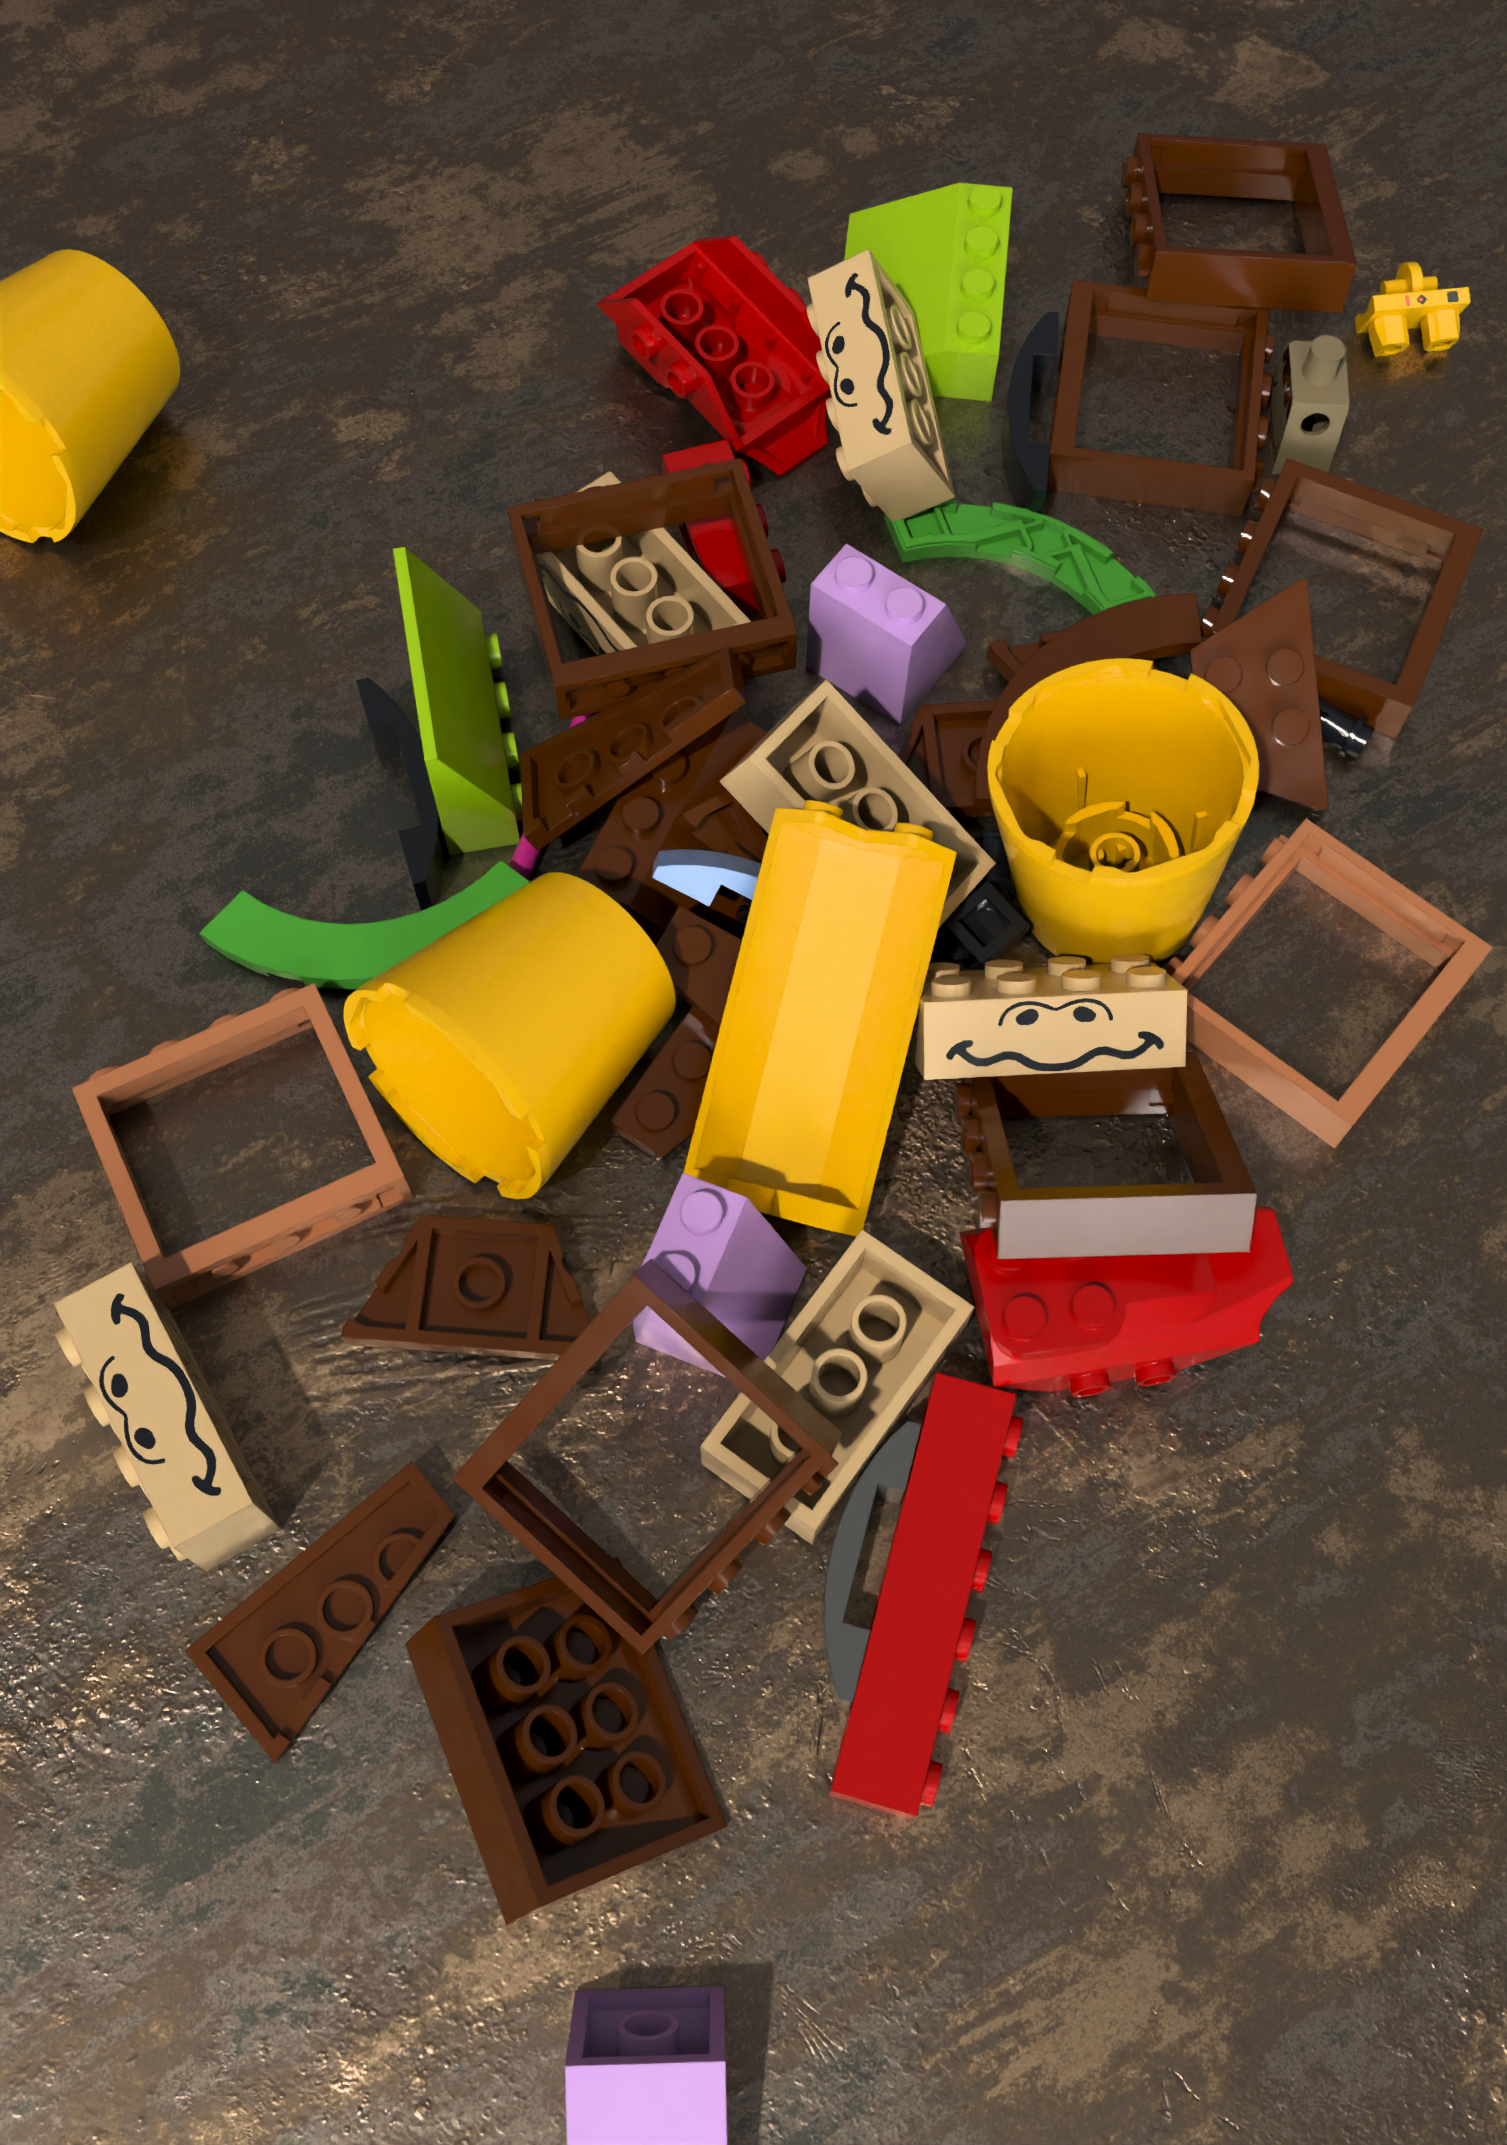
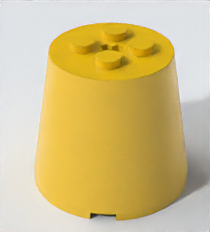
[0,249,180,543]
[987,658,1259,965]
[343,872,676,1199]

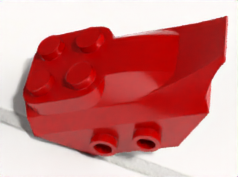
[596,235,831,477]
[959,1206,1293,1397]

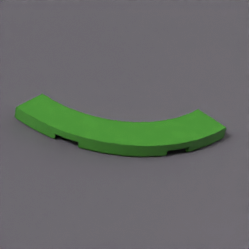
[884,499,1157,615]
[199,860,530,989]

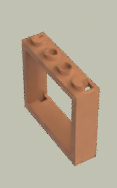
[1165,818,1493,1149]
[71,983,413,1309]

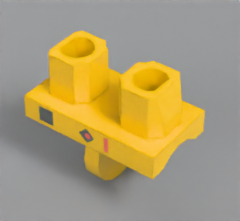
[1354,261,1471,357]

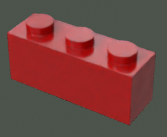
[662,439,786,616]

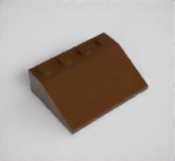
[576,711,767,946]
[405,1557,727,1926]

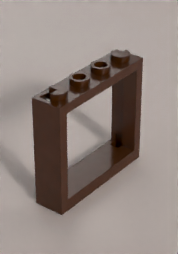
[1121,133,1357,313]
[1047,279,1276,517]
[507,458,798,721]
[1200,458,1483,739]
[954,1052,1257,1259]
[452,1259,842,1656]

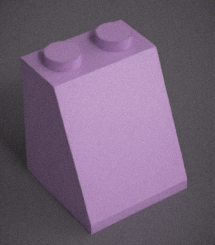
[806,543,967,726]
[632,1173,807,1378]
[565,1986,727,2145]

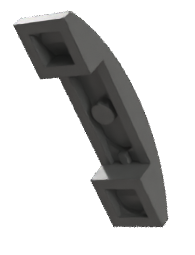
[821,1421,921,1710]

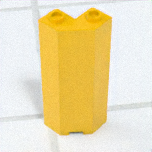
[683,800,957,1237]

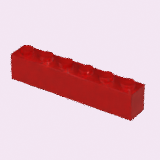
[828,1372,1023,1820]

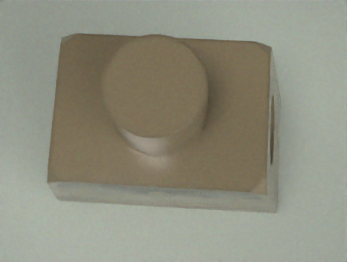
[1267,335,1350,474]

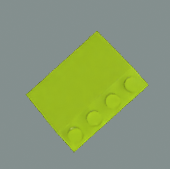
[844,183,1013,402]
[393,547,523,855]

